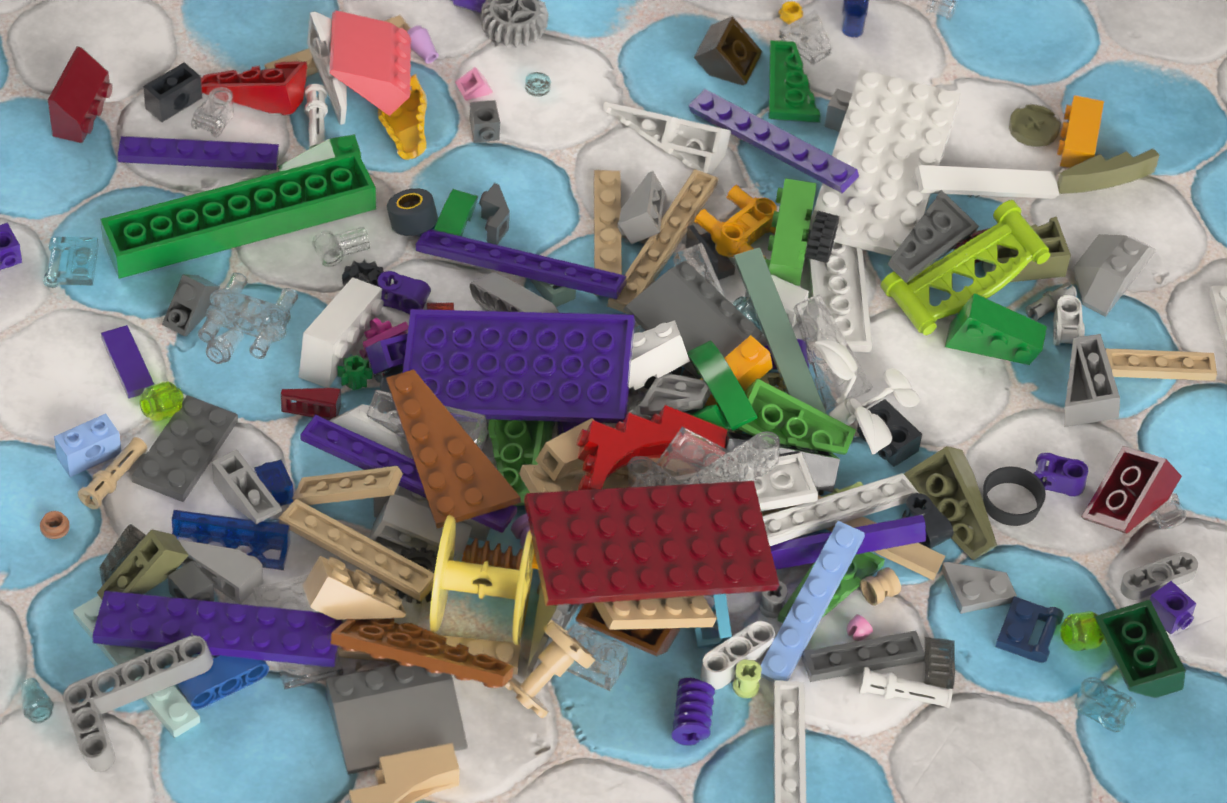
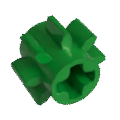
[338,355,373,390]

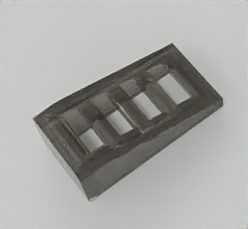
[99,524,146,586]
[923,637,955,690]

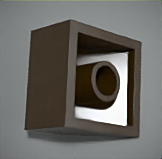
[694,16,763,86]

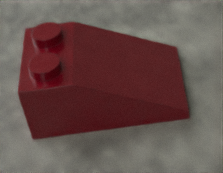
[1081,446,1182,534]

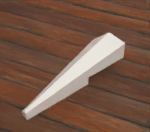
[603,102,731,175]

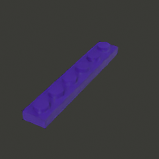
[118,136,279,170]

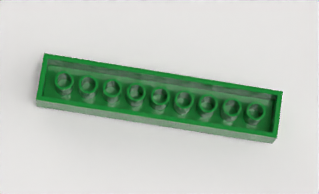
[100,151,376,279]

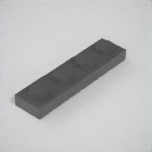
[802,631,925,682]

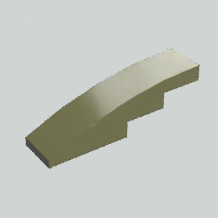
[1057,148,1160,194]

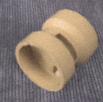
[860,567,901,606]

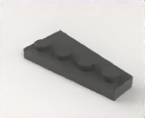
[887,190,979,283]

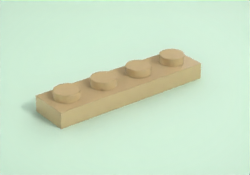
[1105,348,1217,381]
[292,466,403,505]

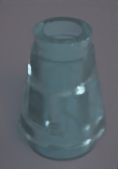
[20,678,54,723]

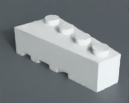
[299,277,383,388]
[629,320,690,390]

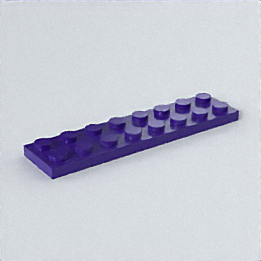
[92,591,343,667]

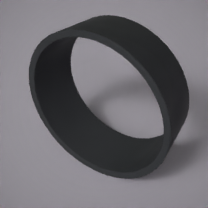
[983,466,1046,526]

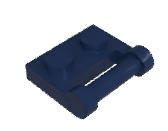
[995,596,1064,663]

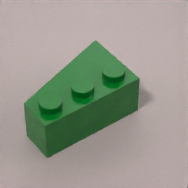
[945,293,1047,365]

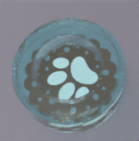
[525,72,551,97]

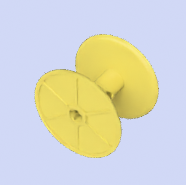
[430,515,535,645]

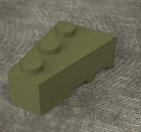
[982,216,1071,282]

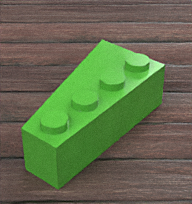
[766,178,817,286]

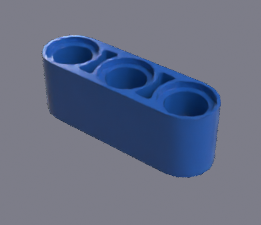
[177,655,269,710]

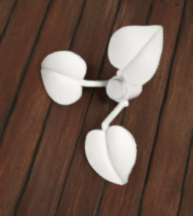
[813,340,920,455]

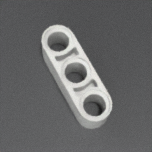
[701,621,775,690]

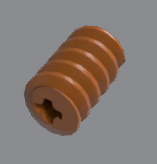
[462,538,523,570]

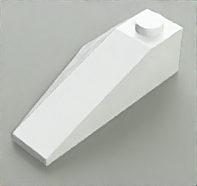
[307,12,347,125]

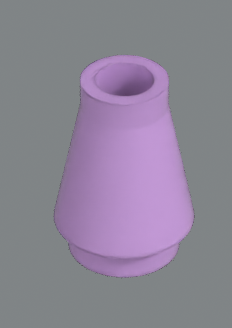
[407,25,438,64]

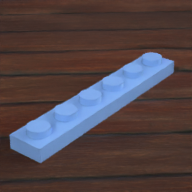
[760,521,865,683]

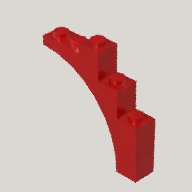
[576,405,727,490]

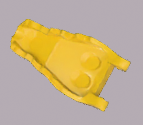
[378,74,427,160]

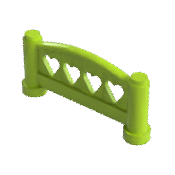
[880,200,1050,335]

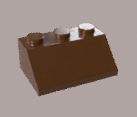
[576,603,680,656]

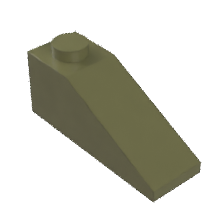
[97,529,189,599]

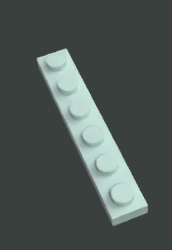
[73,596,200,738]

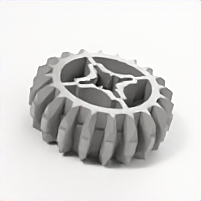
[480,0,548,47]

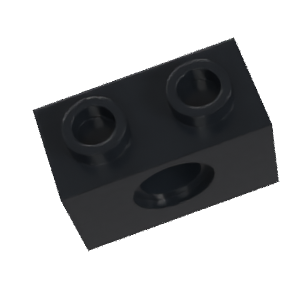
[143,62,202,122]

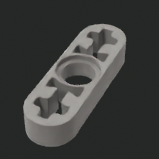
[1120,552,1198,600]

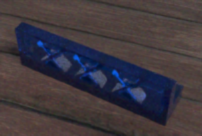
[171,510,291,570]

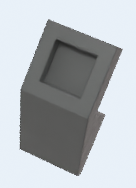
[479,183,510,245]

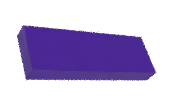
[101,325,155,399]

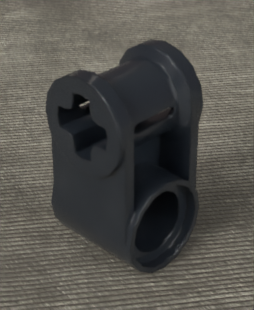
[902,493,954,549]

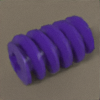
[671,677,715,746]

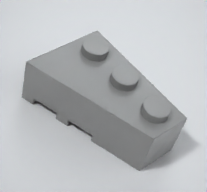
[1064,334,1120,427]

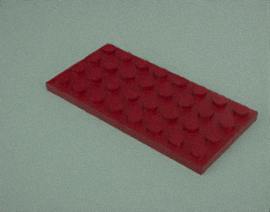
[524,481,779,606]

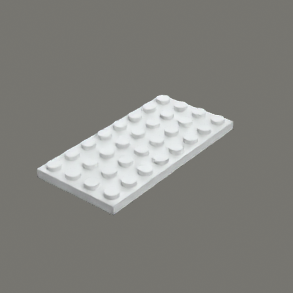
[808,69,961,256]

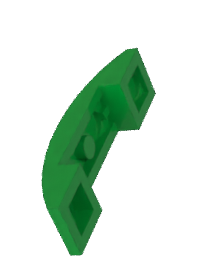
[687,340,758,431]

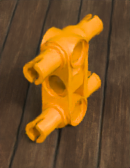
[694,185,777,259]

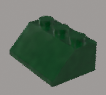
[1095,599,1186,698]

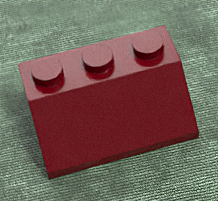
[48,46,113,143]

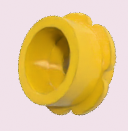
[779,1,803,24]

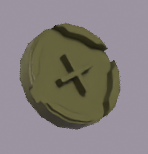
[1009,104,1060,147]

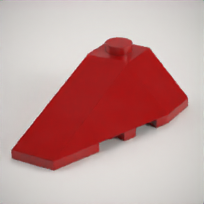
[201,61,308,115]

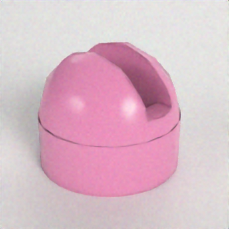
[846,614,873,641]

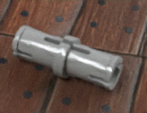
[1026,282,1077,321]

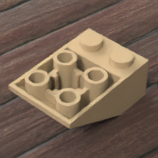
[303,556,406,620]

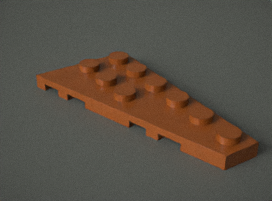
[386,369,521,529]
[331,618,514,688]

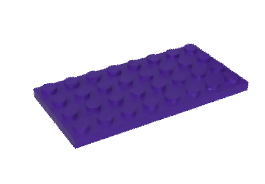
[403,309,635,423]

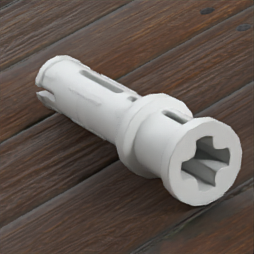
[304,84,328,149]
[859,667,953,708]

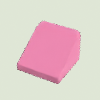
[455,67,493,101]

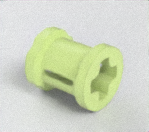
[733,659,762,698]

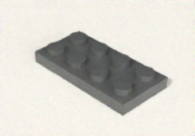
[132,395,238,502]

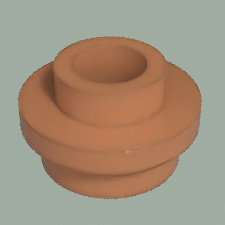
[40,511,70,539]

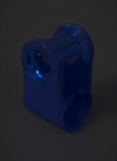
[842,0,869,38]

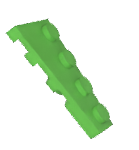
[777,552,885,623]

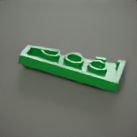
[768,40,821,122]

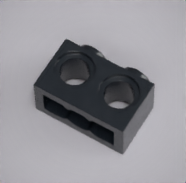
[857,399,922,467]

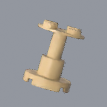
[504,619,595,719]

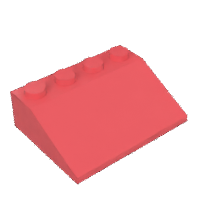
[329,10,411,116]

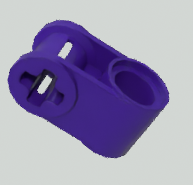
[378,271,431,315]
[1033,452,1088,497]

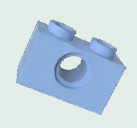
[54,414,121,477]

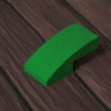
[434,189,478,237]

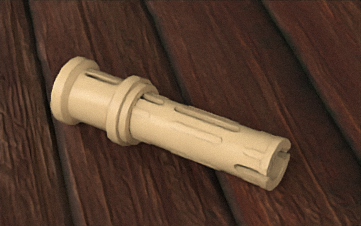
[78,437,147,509]

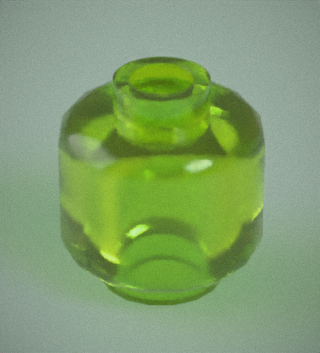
[139,381,184,422]
[1060,611,1104,651]

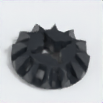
[342,259,384,287]

